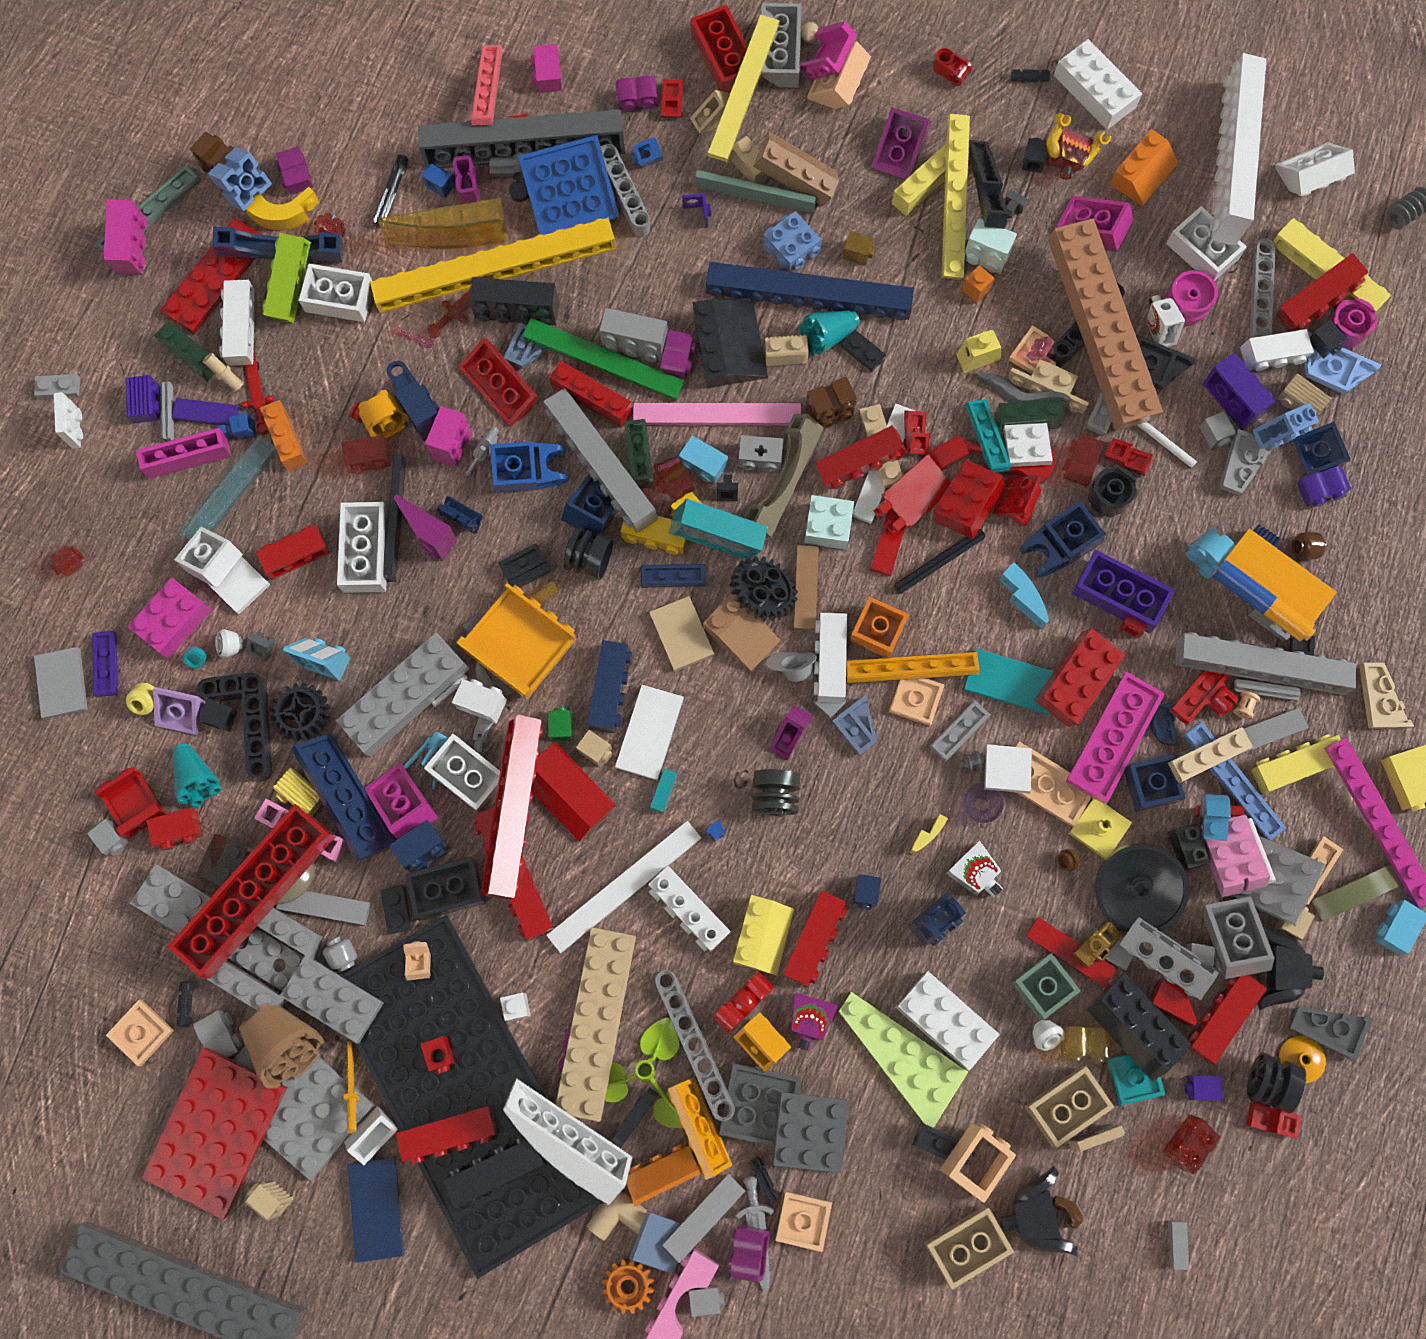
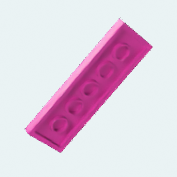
[1065,672,1165,804]

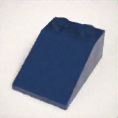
[561,475,617,539]

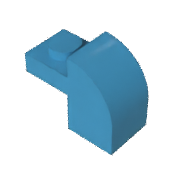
[1200,794,1231,841]

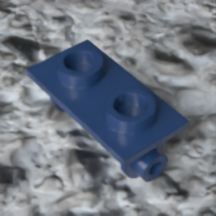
[437,495,483,534]

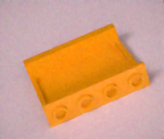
[456,583,576,700]

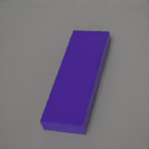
[172,398,239,425]
[92,631,118,697]

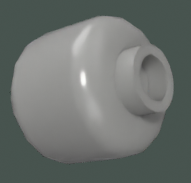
[323,936,357,972]

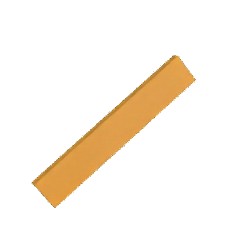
[846,652,979,683]

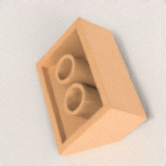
[807,41,871,109]

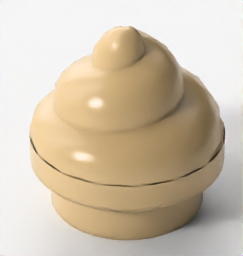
[800,22,818,43]

